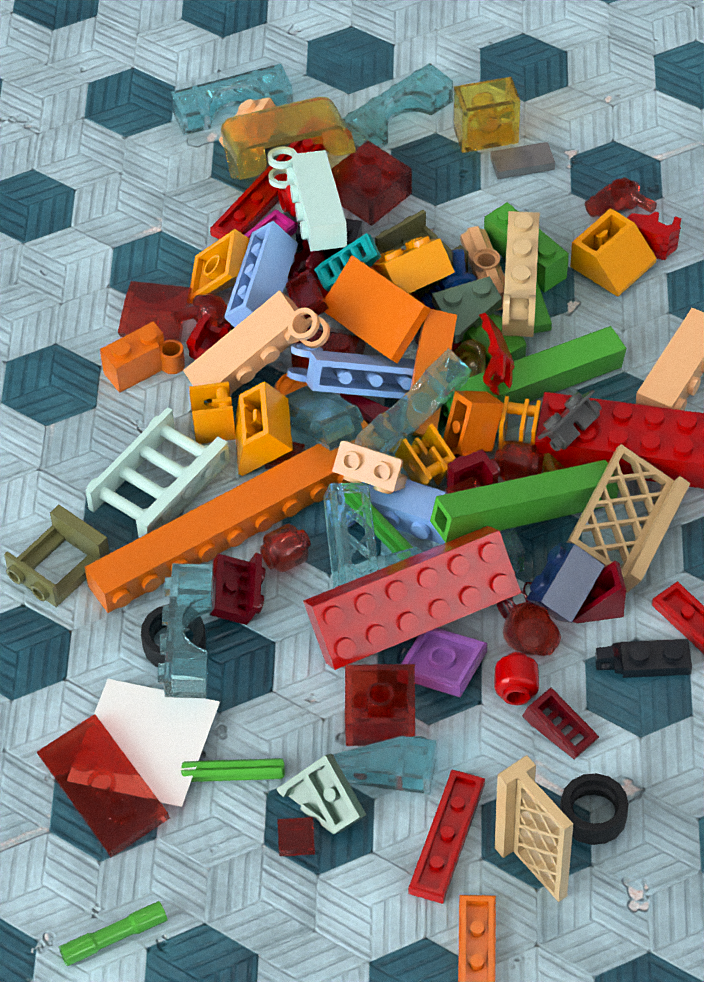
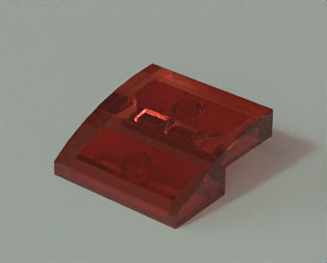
[118,281,192,342]

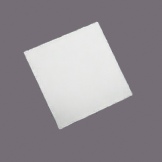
[67,679,220,807]

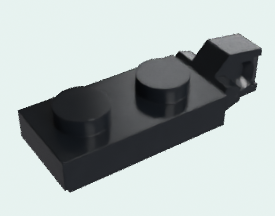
[595,639,692,678]

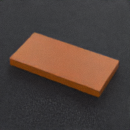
[319,256,431,364]

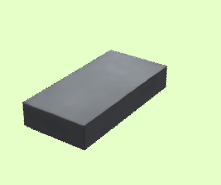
[490,142,555,179]

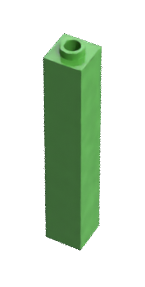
[441,326,627,419]
[430,460,619,543]

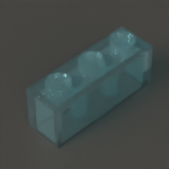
[285,385,364,451]

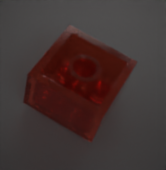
[331,140,412,226]
[345,664,416,746]

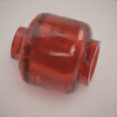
[494,440,544,481]
[260,524,311,572]

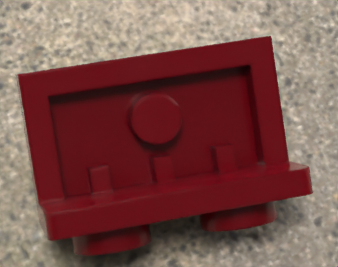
[447,449,501,493]
[210,553,266,625]

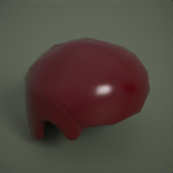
[287,239,327,287]

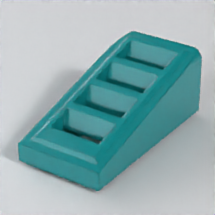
[315,233,381,292]

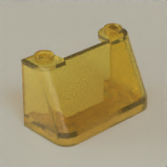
[221,97,356,180]

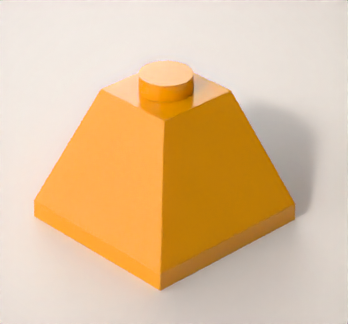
[188,229,250,304]

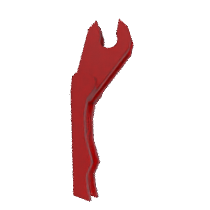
[479,312,515,395]

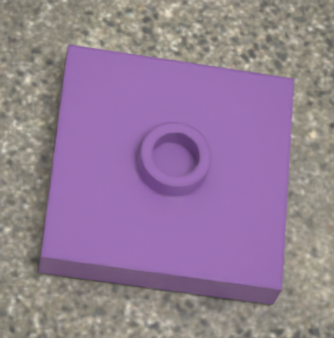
[397,628,487,697]

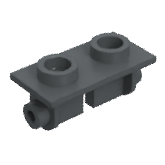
[538,390,602,451]

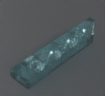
[323,483,379,588]

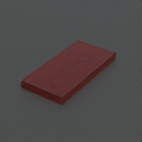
[37,714,170,858]

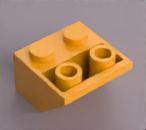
[570,208,657,297]
[372,235,455,293]
[235,381,293,476]

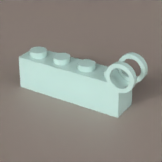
[267,146,347,252]

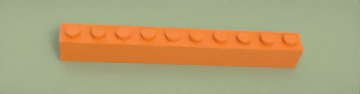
[85,420,386,613]

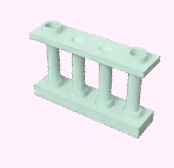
[85,407,230,538]

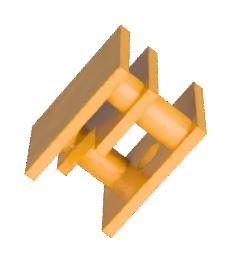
[189,382,236,444]
[498,396,541,462]
[395,423,456,486]

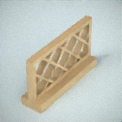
[567,444,690,593]
[495,755,573,902]

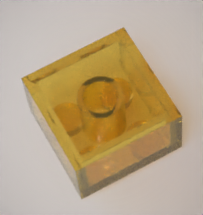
[454,77,520,153]

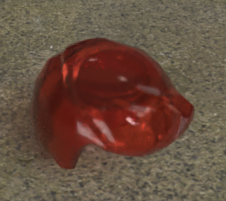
[503,602,561,656]

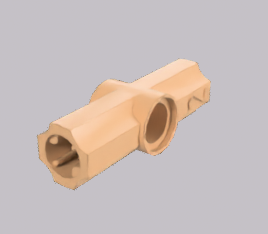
[460,226,505,311]

